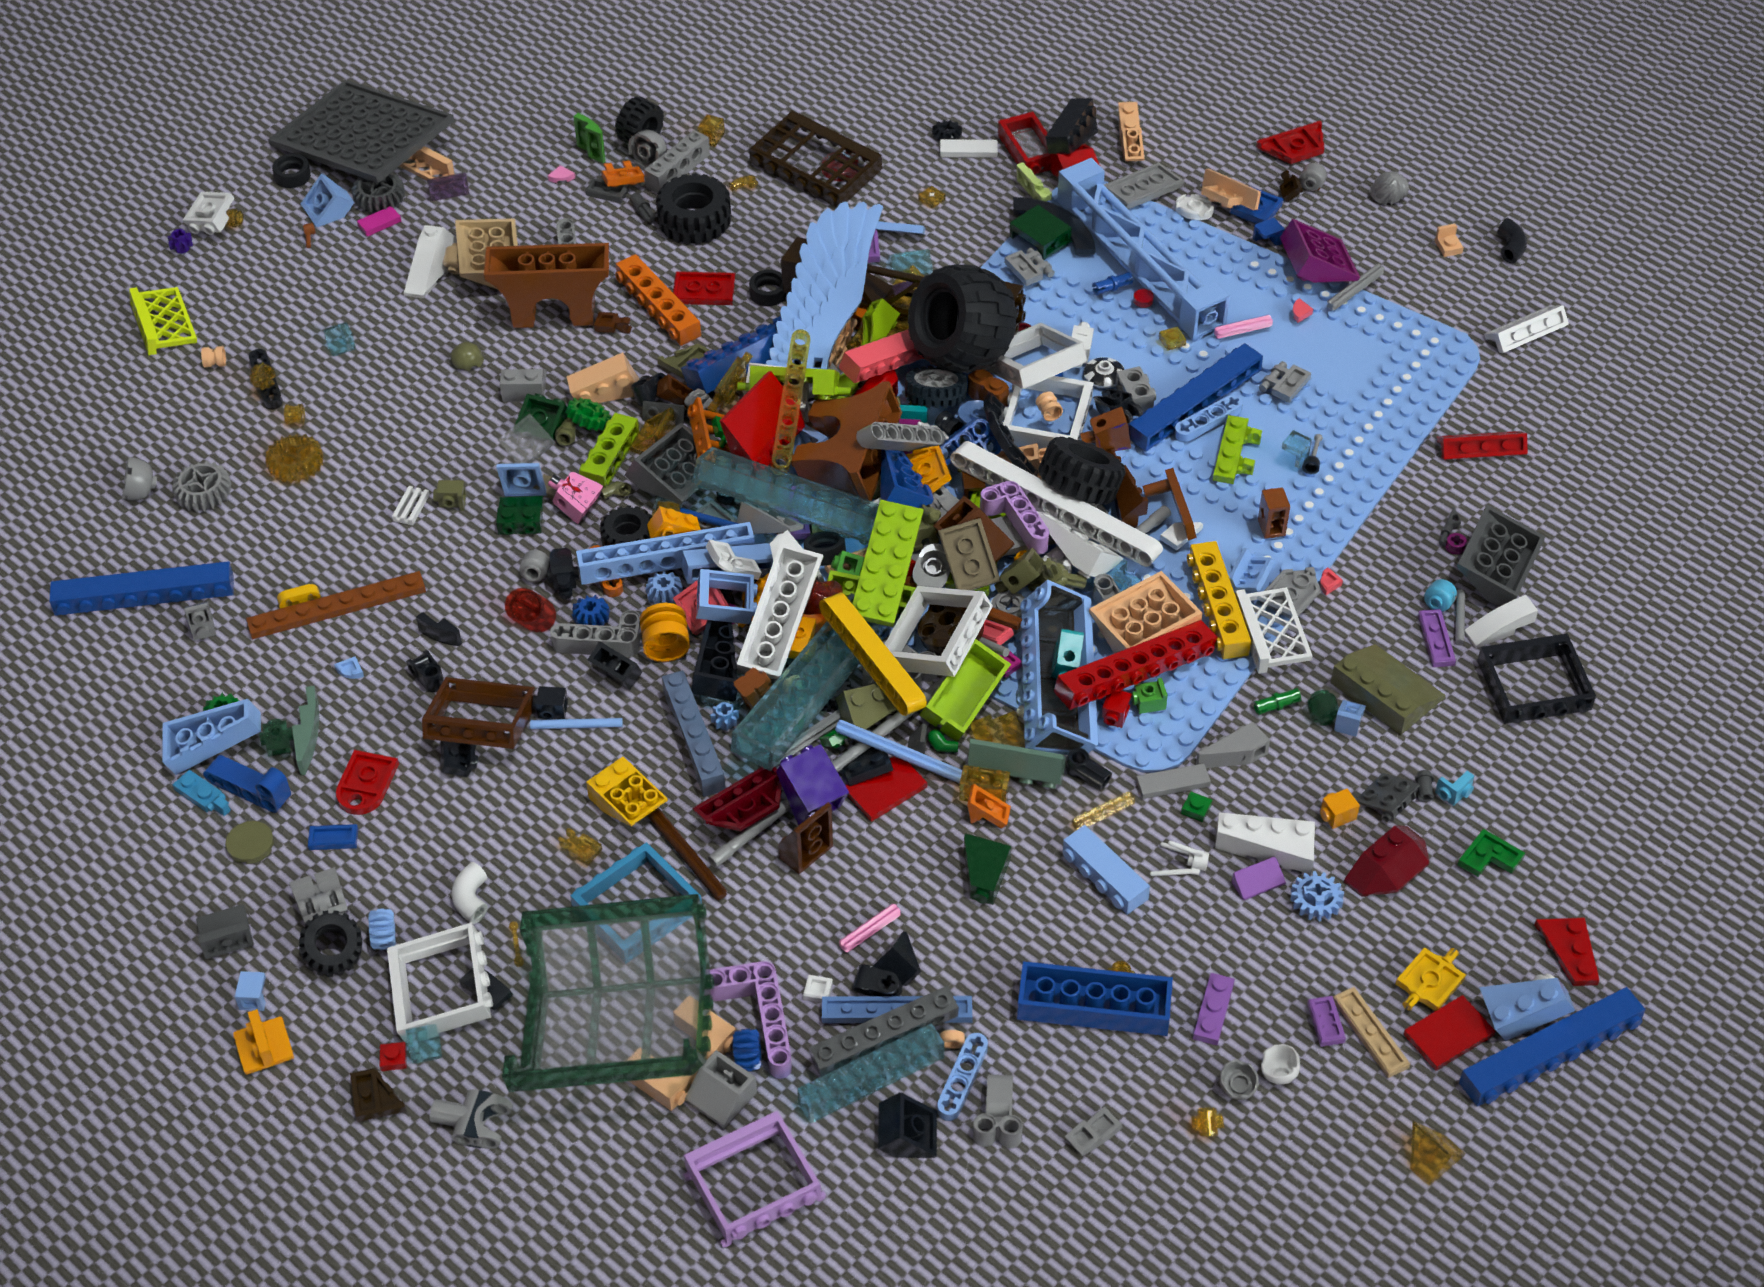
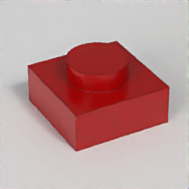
[380,1042,407,1071]

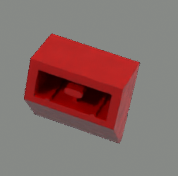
[1050,144,1100,177]

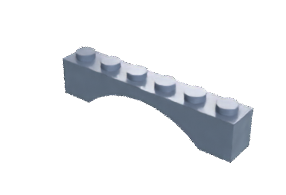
[662,670,726,797]

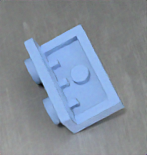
[1229,548,1274,594]

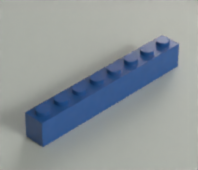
[1128,343,1263,452]
[49,561,234,616]
[1459,987,1646,1107]

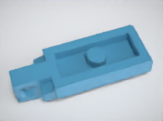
[172,770,231,817]

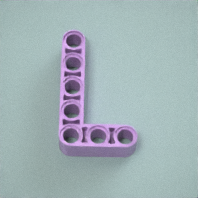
[704,961,792,1079]

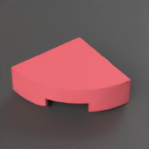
[1293,298,1313,323]
[1320,567,1343,595]

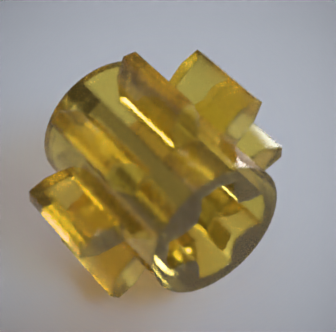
[249,363,276,390]
[1191,1107,1224,1137]

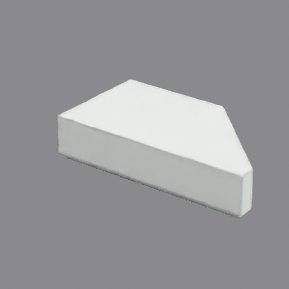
[1160,522,1203,551]

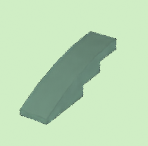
[292,685,320,776]

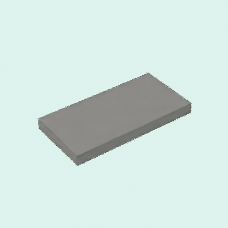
[1104,162,1184,209]

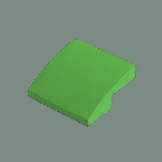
[573,113,606,163]

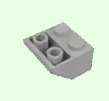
[685,1050,757,1129]

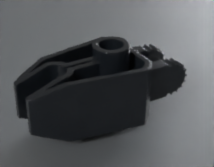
[1093,389,1143,424]
[547,547,580,599]

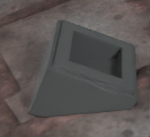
[908,724,927,754]

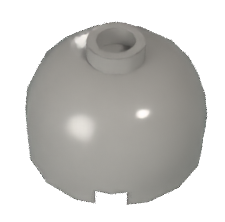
[628,130,667,169]
[122,457,157,500]

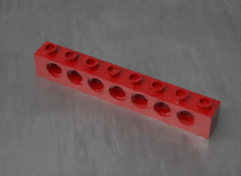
[1054,620,1218,710]

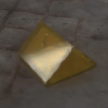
[629,407,675,454]

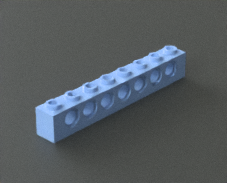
[576,522,755,585]

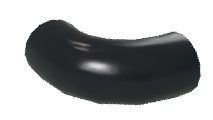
[1497,218,1527,264]

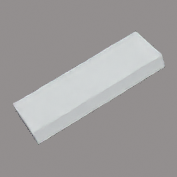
[940,140,998,158]

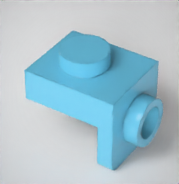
[1435,771,1475,806]

